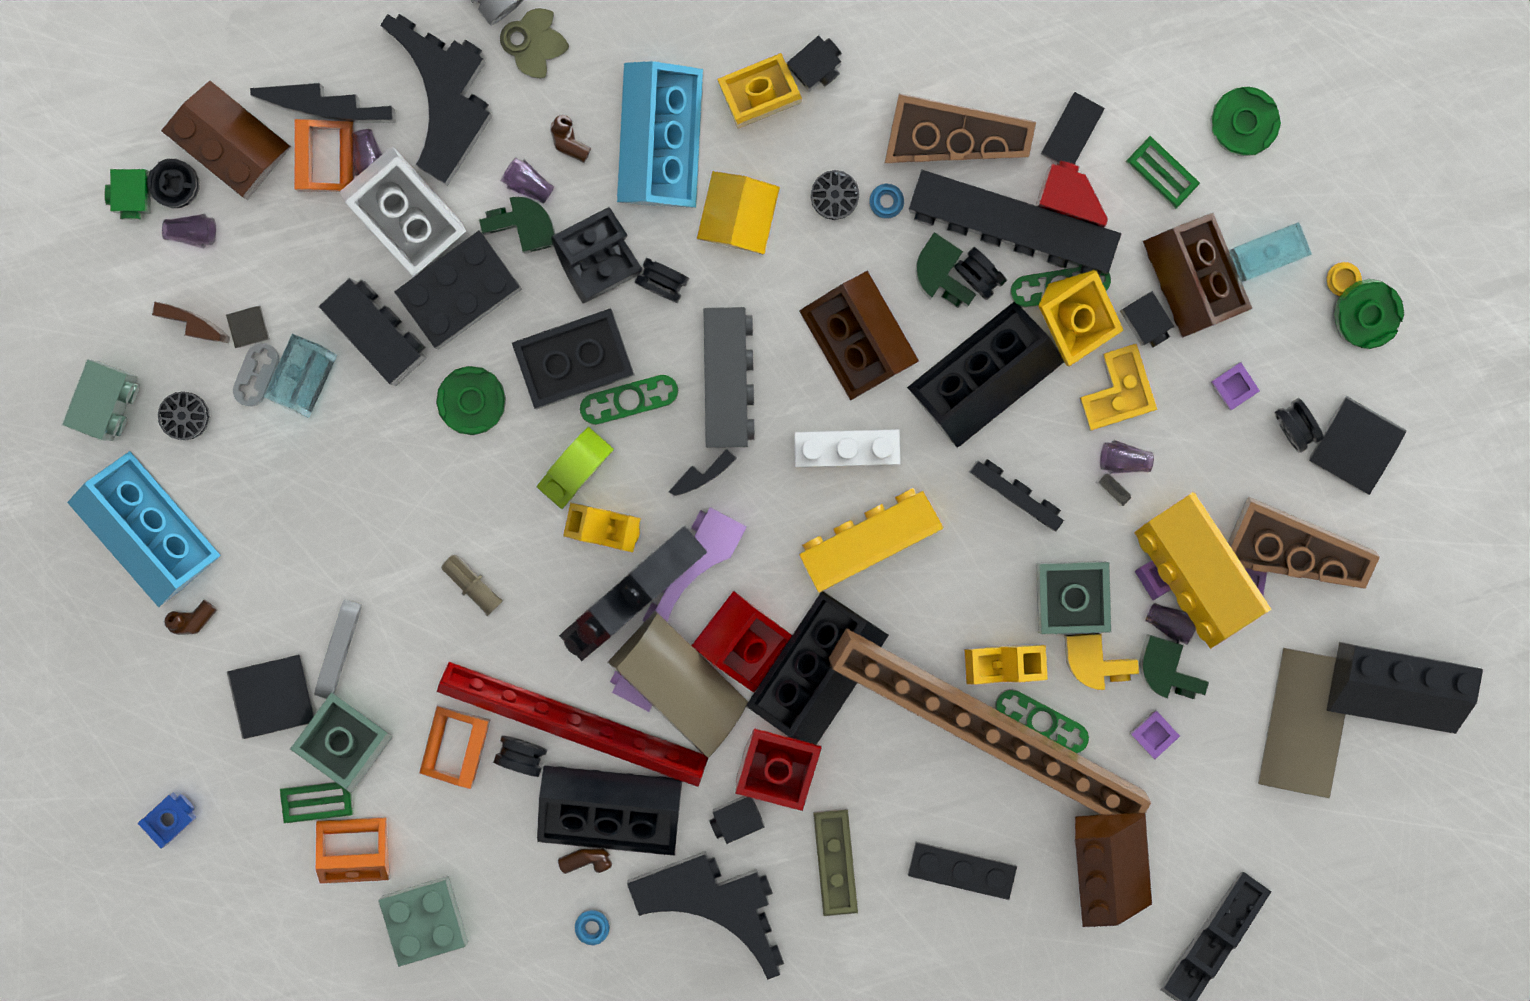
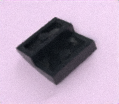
[551,207,643,304]
[1309,396,1406,495]
[668,449,737,496]
[227,655,314,739]

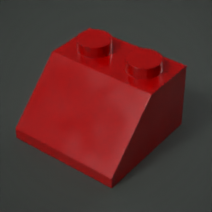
[1035,161,1108,227]
[691,591,792,693]
[735,728,822,811]

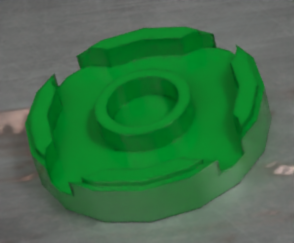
[1210,86,1281,156]
[1334,279,1404,349]
[436,366,506,435]

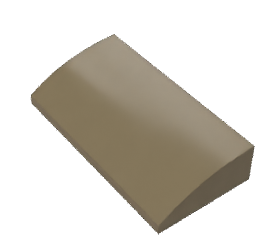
[607,611,748,758]
[1258,648,1346,798]

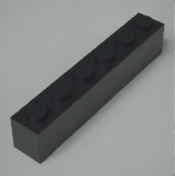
[909,169,1122,277]

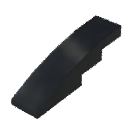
[250,83,396,123]
[1160,871,1272,1001]

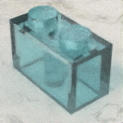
[1229,222,1312,282]
[264,333,337,418]

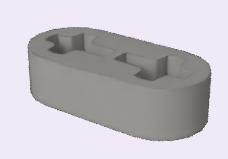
[233,343,279,407]

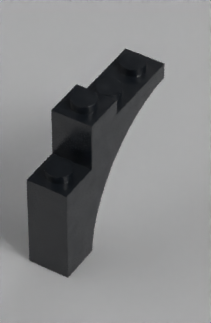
[380,14,492,186]
[559,526,707,661]
[627,851,784,980]

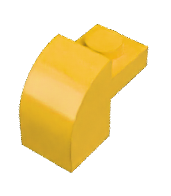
[563,502,641,552]
[1064,633,1139,690]
[965,645,1048,685]

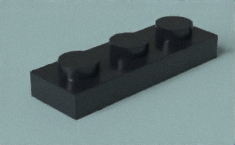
[969,459,1064,532]
[908,841,1017,900]

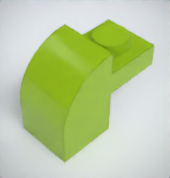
[536,427,614,509]

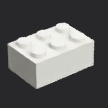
[340,146,466,277]

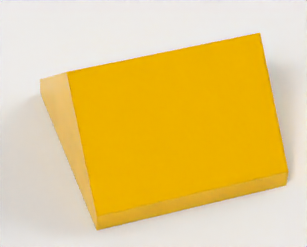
[717,53,802,129]
[697,171,780,255]
[1039,270,1124,366]

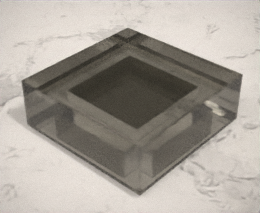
[226,306,270,349]
[1095,473,1131,506]

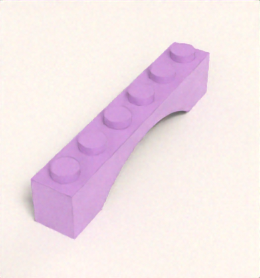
[610,507,747,712]

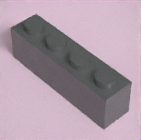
[703,307,755,448]

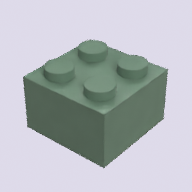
[62,359,140,441]
[1036,561,1111,634]
[290,692,392,793]
[378,876,468,967]

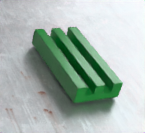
[1125,136,1200,209]
[280,782,354,824]

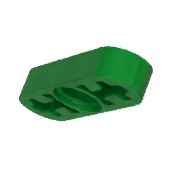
[1010,267,1111,308]
[580,375,678,425]
[995,689,1089,753]

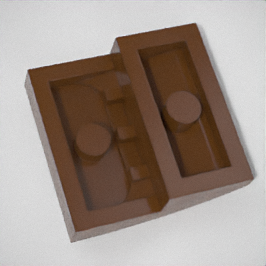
[152,301,230,344]

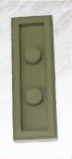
[813,808,858,916]

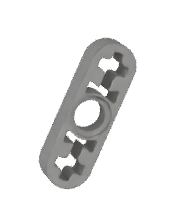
[314,599,362,699]

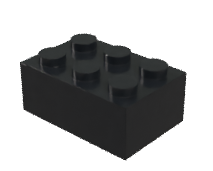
[394,231,522,350]
[318,278,427,386]
[512,308,635,409]

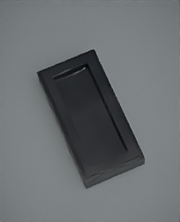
[1041,92,1105,164]

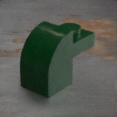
[479,197,556,254]
[915,232,976,308]
[1139,634,1209,699]

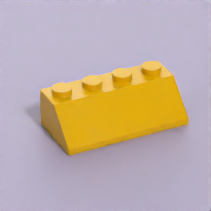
[799,488,944,593]
[1134,492,1272,649]

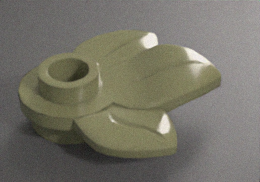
[500,8,569,78]

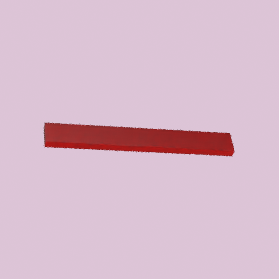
[436,662,708,787]

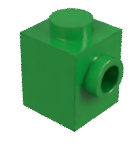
[104,169,151,220]

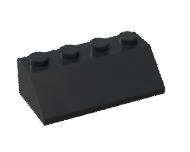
[907,302,1064,448]
[746,591,889,745]
[1326,642,1483,734]
[537,766,682,856]

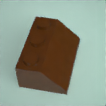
[161,81,291,200]
[1143,213,1253,338]
[799,270,919,401]
[1075,813,1152,927]

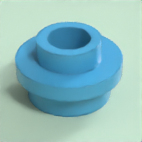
[869,184,904,219]
[575,910,609,945]

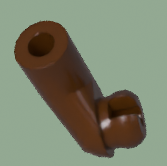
[550,115,591,163]
[164,599,217,635]
[558,849,612,874]

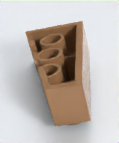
[885,93,1036,163]
[1228,497,1380,589]

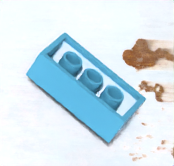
[617,61,703,208]
[67,451,221,607]

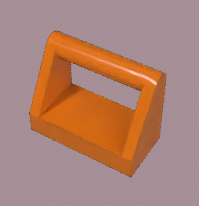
[295,119,353,192]
[419,706,491,789]
[315,818,389,884]

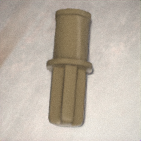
[441,554,503,616]

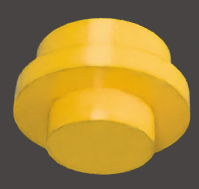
[1326,262,1362,296]

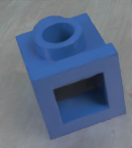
[137,792,197,849]

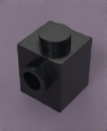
[787,35,842,92]

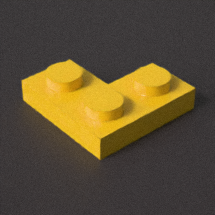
[1080,343,1157,431]

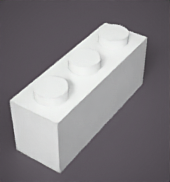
[794,429,901,467]

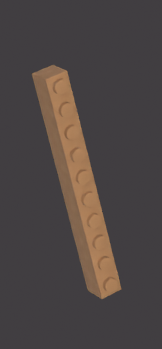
[829,628,1152,815]

